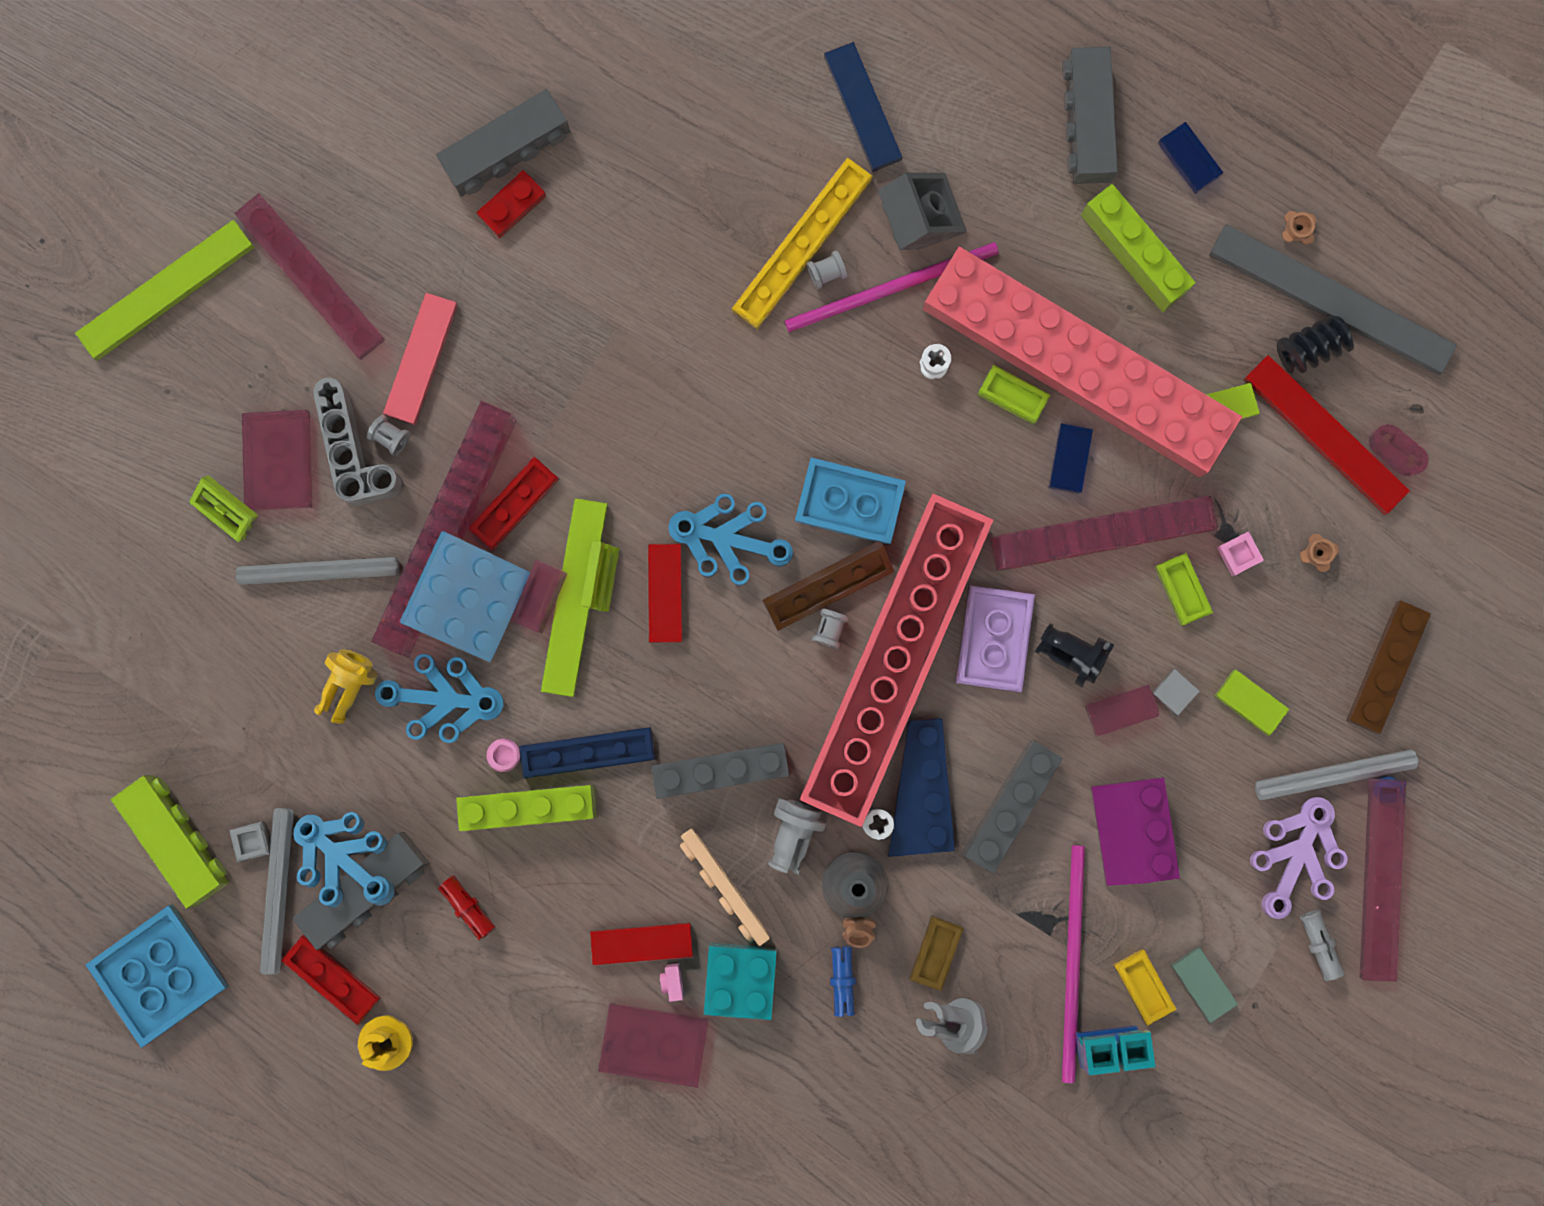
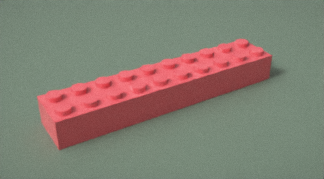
[922,246,1242,477]
[799,493,993,827]

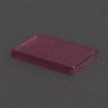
[242,410,312,511]
[598,1003,709,1088]

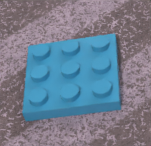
[400,531,531,663]
[85,905,229,1048]

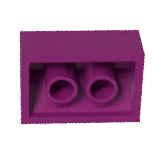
[1091,778,1180,886]

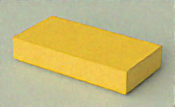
[1113,949,1177,1026]

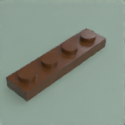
[762,541,894,631]
[1346,600,1431,734]

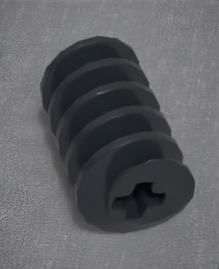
[1276,316,1354,374]

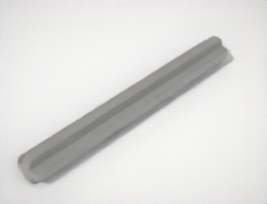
[236,557,400,585]
[1254,749,1419,800]
[260,808,294,975]

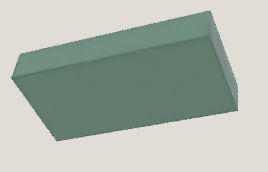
[1170,947,1238,1023]

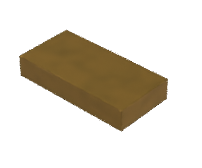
[909,916,964,991]

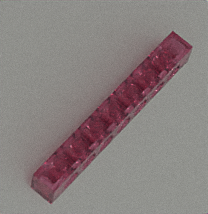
[371,400,517,657]

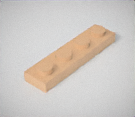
[680,827,770,946]

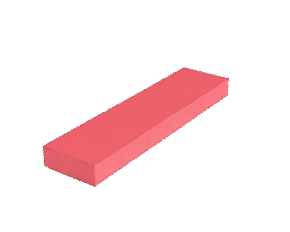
[383,293,458,426]

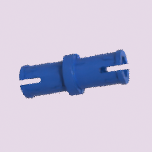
[830,946,856,1017]

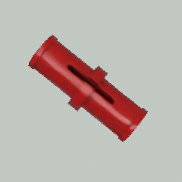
[437,875,496,941]

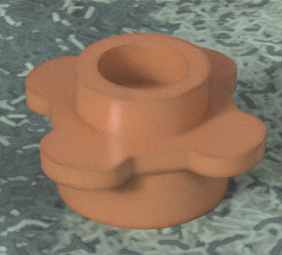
[1282,211,1317,245]
[1300,534,1339,572]
[842,917,876,948]

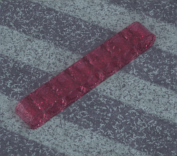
[990,496,1218,571]

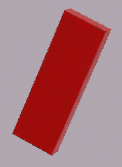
[468,456,560,551]
[648,544,682,643]
[590,922,693,965]
[281,934,381,1025]

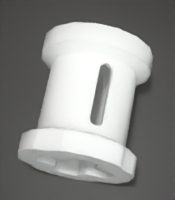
[920,344,951,379]
[863,809,894,840]

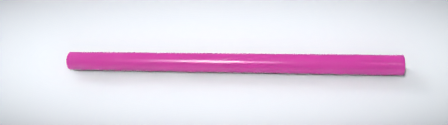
[784,242,999,333]
[1062,845,1085,1083]

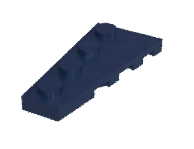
[888,718,955,857]

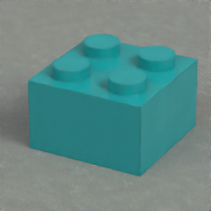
[704,942,777,1020]

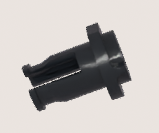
[1035,623,1114,688]

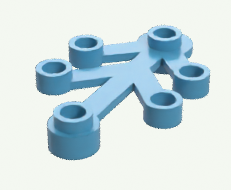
[668,494,793,586]
[375,654,504,743]
[294,812,394,908]

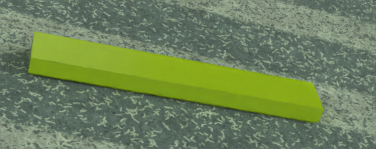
[75,219,255,361]
[541,498,608,697]

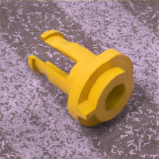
[314,649,378,724]
[357,1015,413,1071]

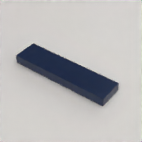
[824,42,902,172]
[519,727,656,779]

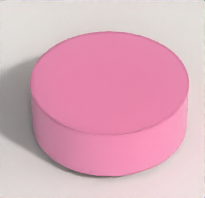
[487,739,521,772]

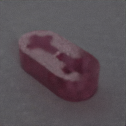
[1369,424,1429,477]

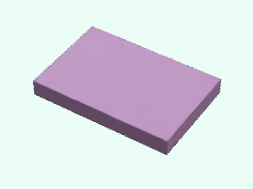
[956,585,1035,693]

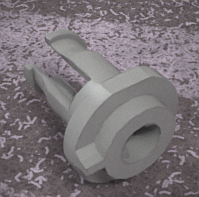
[768,798,827,875]
[916,998,988,1055]

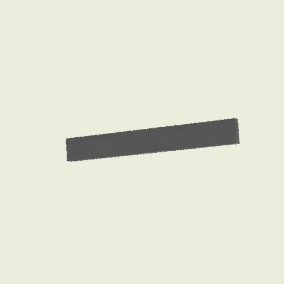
[1209,224,1457,376]

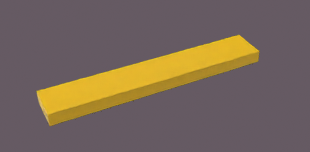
[732,157,873,330]

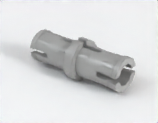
[1299,910,1345,981]

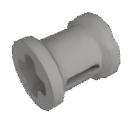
[806,251,847,290]
[366,414,411,457]
[811,609,849,649]

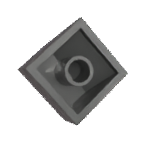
[878,173,967,250]

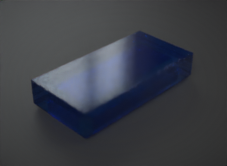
[1158,122,1224,194]
[1048,423,1093,494]

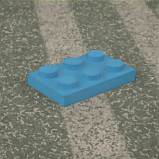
[795,458,906,546]

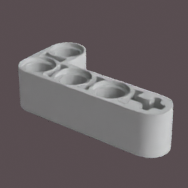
[313,377,403,506]

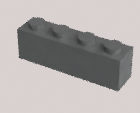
[1062,47,1117,184]
[436,89,571,197]
[961,741,1063,874]
[651,743,789,799]
[292,832,429,950]

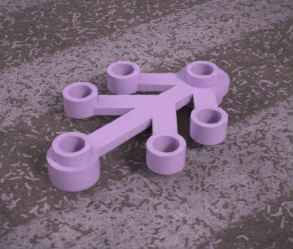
[1250,797,1348,919]

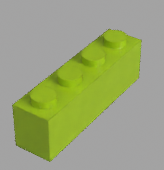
[1081,184,1196,313]
[110,775,229,909]
[456,785,597,831]

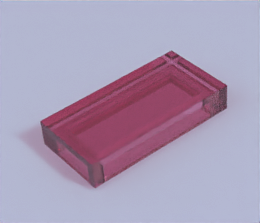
[511,560,568,634]
[1085,684,1160,737]

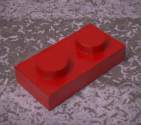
[476,170,546,239]

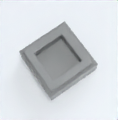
[1151,669,1200,716]
[229,821,270,863]

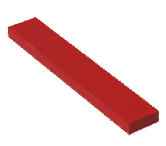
[1243,355,1410,515]

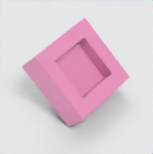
[1217,531,1264,576]
[660,962,684,1002]

